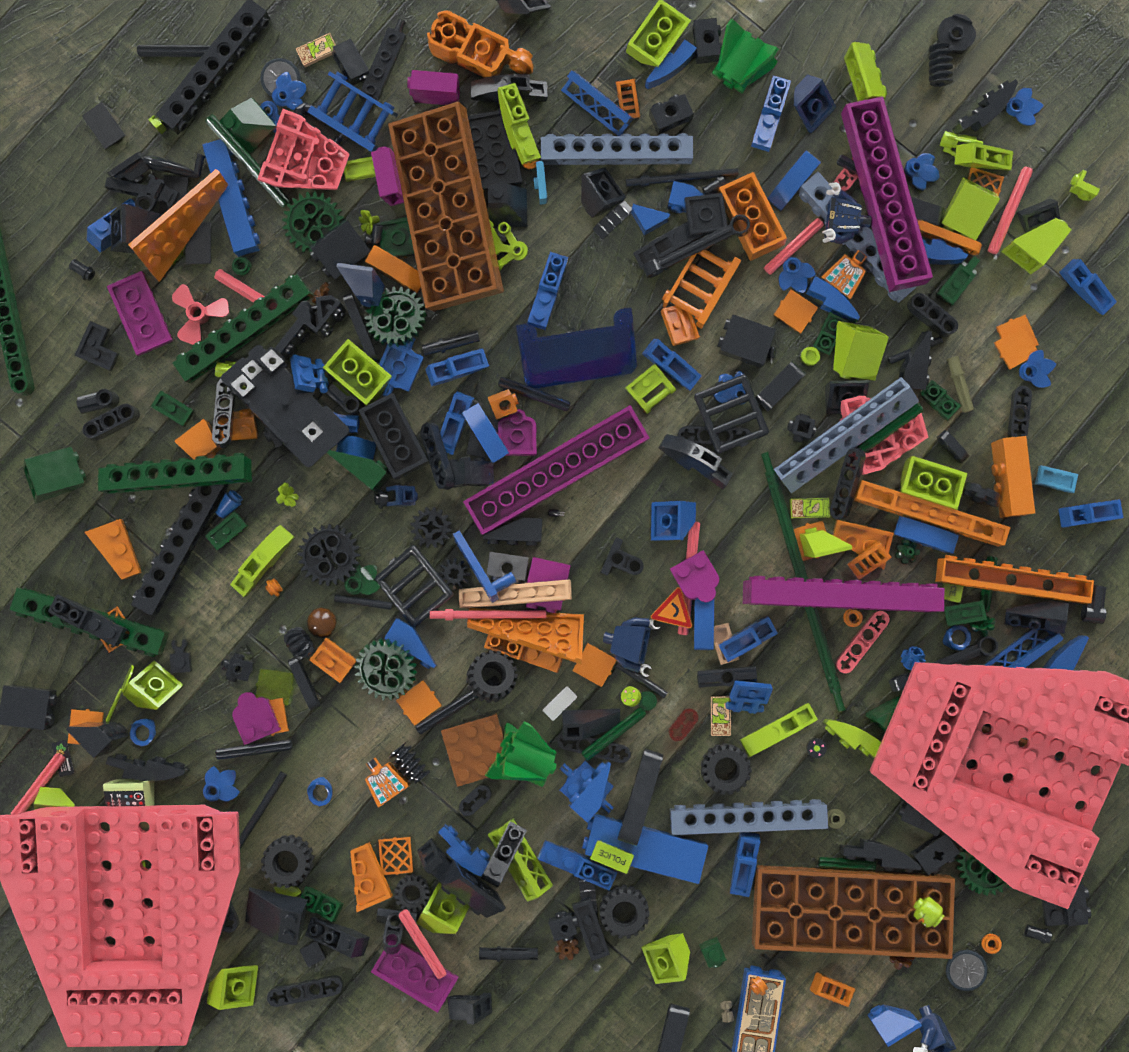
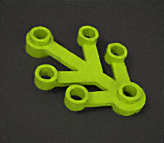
[489,220,528,271]

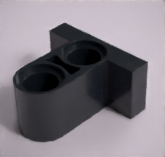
[600,537,644,576]
[417,838,453,881]
[377,908,417,955]
[447,993,492,1024]

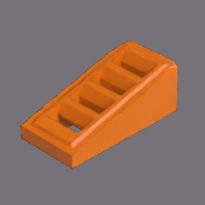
[616,79,640,121]
[847,541,892,580]
[810,972,855,1007]

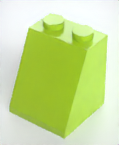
[941,177,1000,240]
[1001,218,1072,274]
[833,321,889,381]

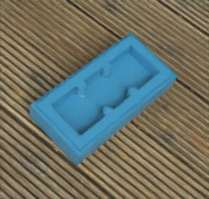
[534,161,547,204]
[1035,465,1078,493]

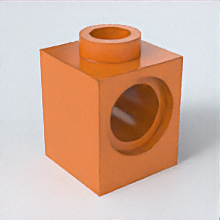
[488,389,519,420]

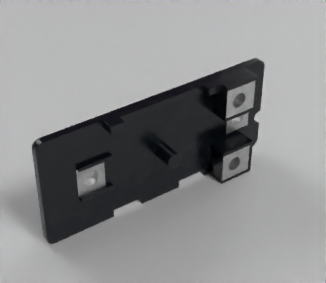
[221,345,349,468]

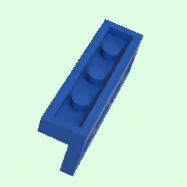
[561,70,634,136]
[984,629,1063,668]

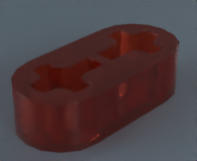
[668,708,698,741]

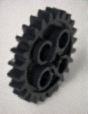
[298,524,361,586]

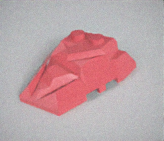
[258,109,350,190]
[840,396,928,475]

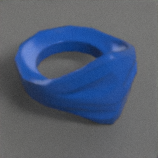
[943,625,971,651]
[130,719,156,746]
[307,777,333,806]

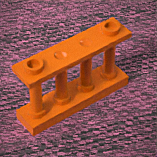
[662,249,741,329]

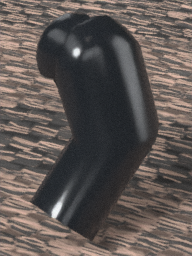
[293,102,313,117]
[364,224,383,247]

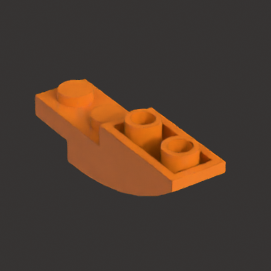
[484,634,563,673]

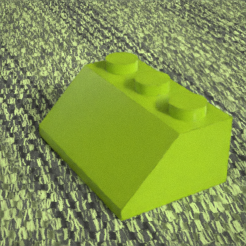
[626,0,691,67]
[844,42,887,101]
[323,339,392,406]
[900,456,967,510]

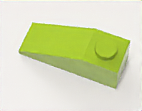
[955,143,1013,171]

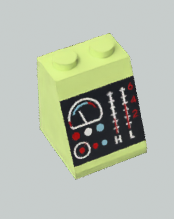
[103,779,154,831]

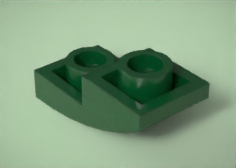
[813,312,847,355]
[919,380,961,421]
[300,886,343,922]

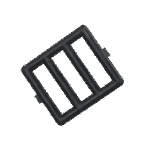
[694,374,769,454]
[375,545,453,628]

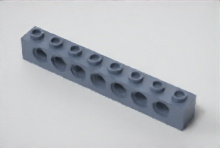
[541,133,693,165]
[798,172,917,303]
[774,377,919,493]
[670,799,828,835]

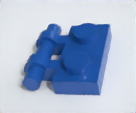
[290,354,329,393]
[725,681,773,714]

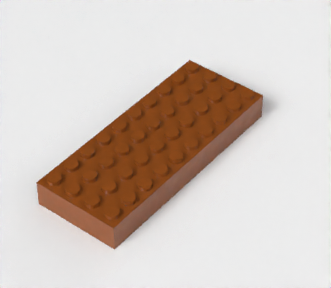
[388,102,504,311]
[752,865,955,959]

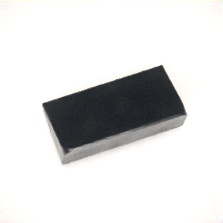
[1017,199,1060,233]

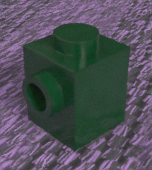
[699,936,727,968]

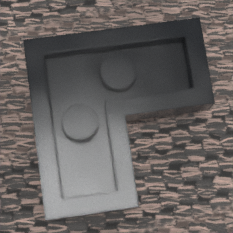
[74,321,119,372]

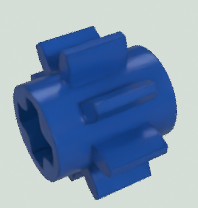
[901,646,926,670]

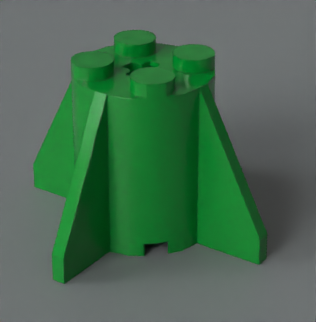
[712,19,779,94]
[485,721,557,787]

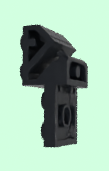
[274,295,346,360]

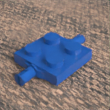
[379,337,424,396]
[559,760,614,813]

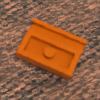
[661,302,700,346]
[310,637,357,683]

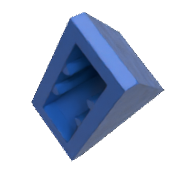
[631,204,670,235]
[336,436,376,461]

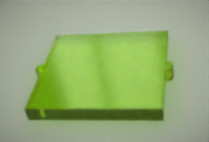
[256,669,294,705]

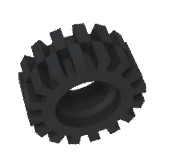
[394,874,431,912]

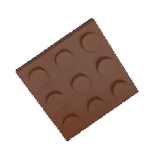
[441,714,504,787]

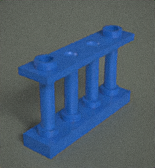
[307,72,398,152]

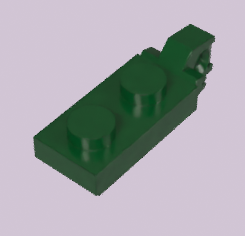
[936,256,980,306]

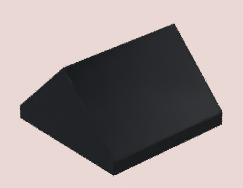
[825,380,869,414]

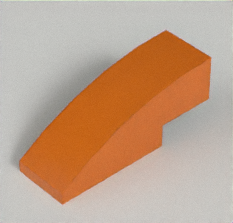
[365,245,421,294]

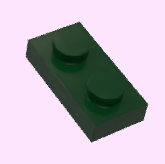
[150,390,195,427]
[205,511,248,551]
[944,601,987,626]

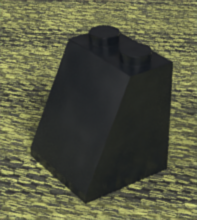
[110,204,162,254]

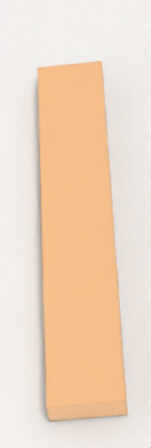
[459,580,572,609]

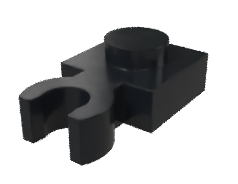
[170,639,192,673]

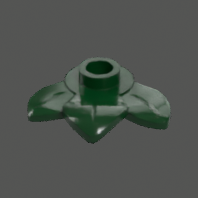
[344,564,380,595]

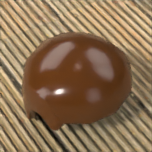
[307,607,336,639]

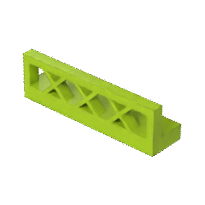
[488,819,553,902]

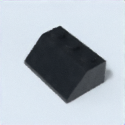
[66,722,129,758]
[439,861,506,918]

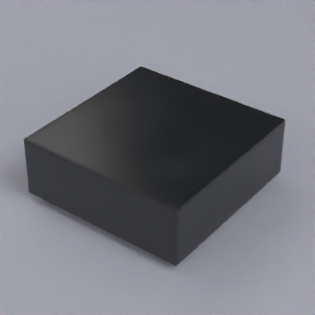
[300,941,326,967]

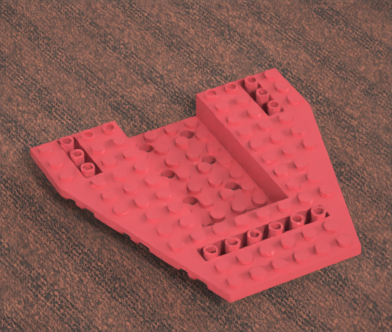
[870,662,1129,909]
[0,805,241,1047]

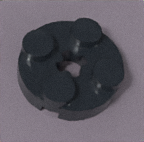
[937,14,976,54]
[962,482,1001,507]

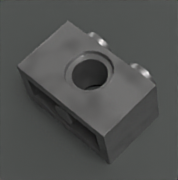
[487,552,529,584]

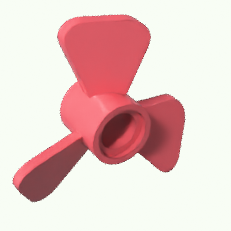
[172,284,229,345]

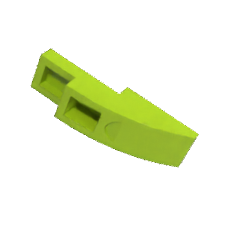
[498,83,541,165]
[230,525,295,597]
[740,703,818,757]
[823,719,881,758]

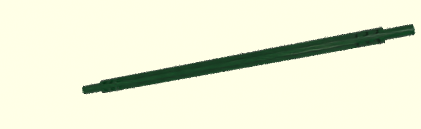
[761,452,845,712]

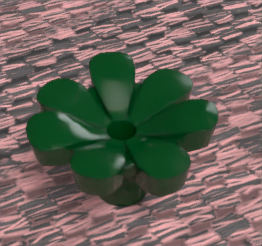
[895,539,920,564]
[969,616,995,637]

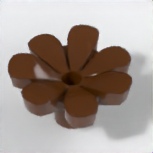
[312,282,330,304]
[554,938,580,960]
[889,956,915,970]

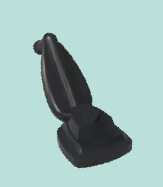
[107,151,206,183]

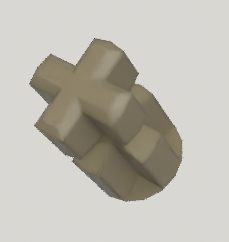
[720,1001,734,1022]

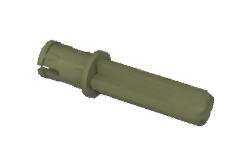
[946,356,974,413]

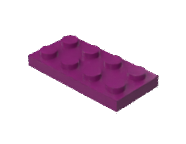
[107,271,173,356]
[371,940,458,1013]

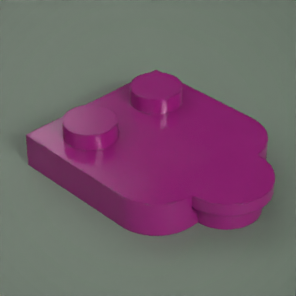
[498,409,537,456]
[670,550,719,602]
[232,692,281,745]

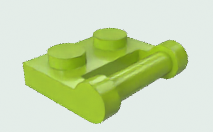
[625,364,676,414]

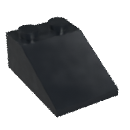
[245,888,307,946]

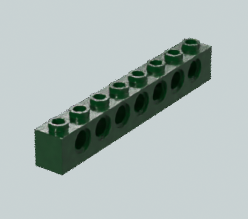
[173,274,314,384]
[98,453,252,494]
[10,588,170,657]

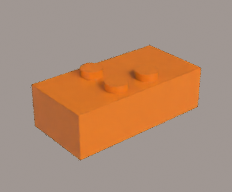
[718,172,787,261]
[991,436,1035,518]

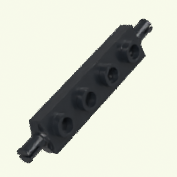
[359,19,406,112]

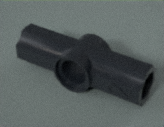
[697,666,757,688]

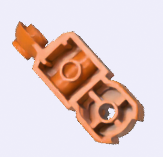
[427,10,534,78]

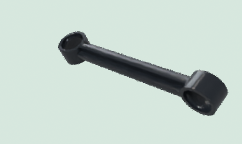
[642,215,750,278]
[888,636,998,692]

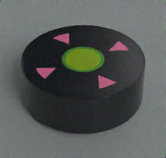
[806,738,827,758]

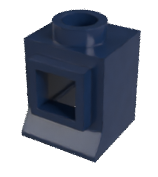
[386,485,418,507]

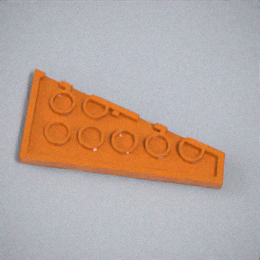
[128,169,228,282]
[467,608,584,664]

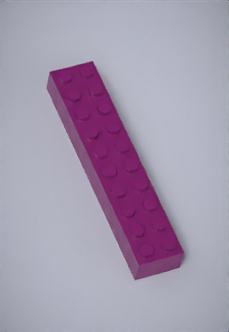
[841,96,933,292]
[463,405,650,536]
[743,576,945,612]

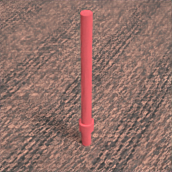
[430,609,546,621]

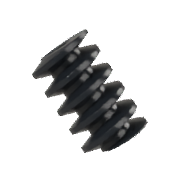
[928,43,953,87]
[389,741,430,784]

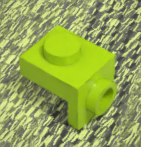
[1069,170,1100,201]

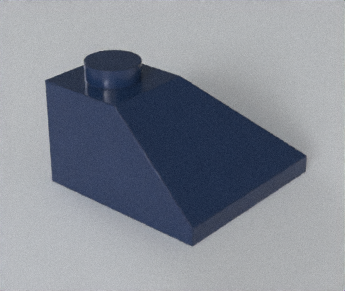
[794,75,836,133]
[337,263,385,307]

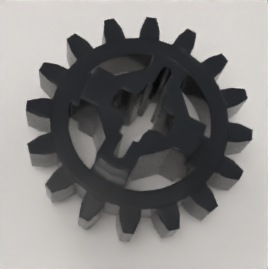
[410,507,452,548]

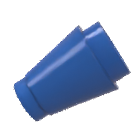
[215,490,243,519]

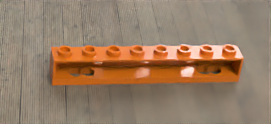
[853,480,1010,547]
[935,555,1094,604]

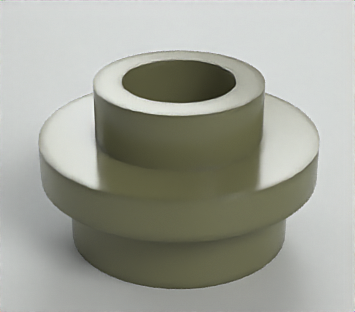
[827,809,845,829]

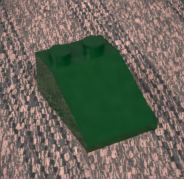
[327,450,391,493]

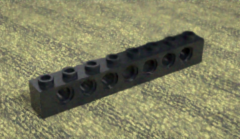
[155,0,270,135]
[131,470,229,616]

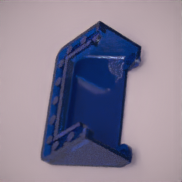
[516,307,637,389]

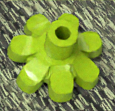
[359,210,380,235]
[276,483,299,507]

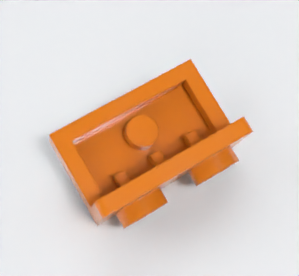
[218,409,258,441]

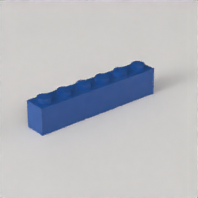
[202,139,261,257]

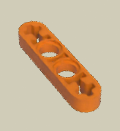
[917,219,982,255]

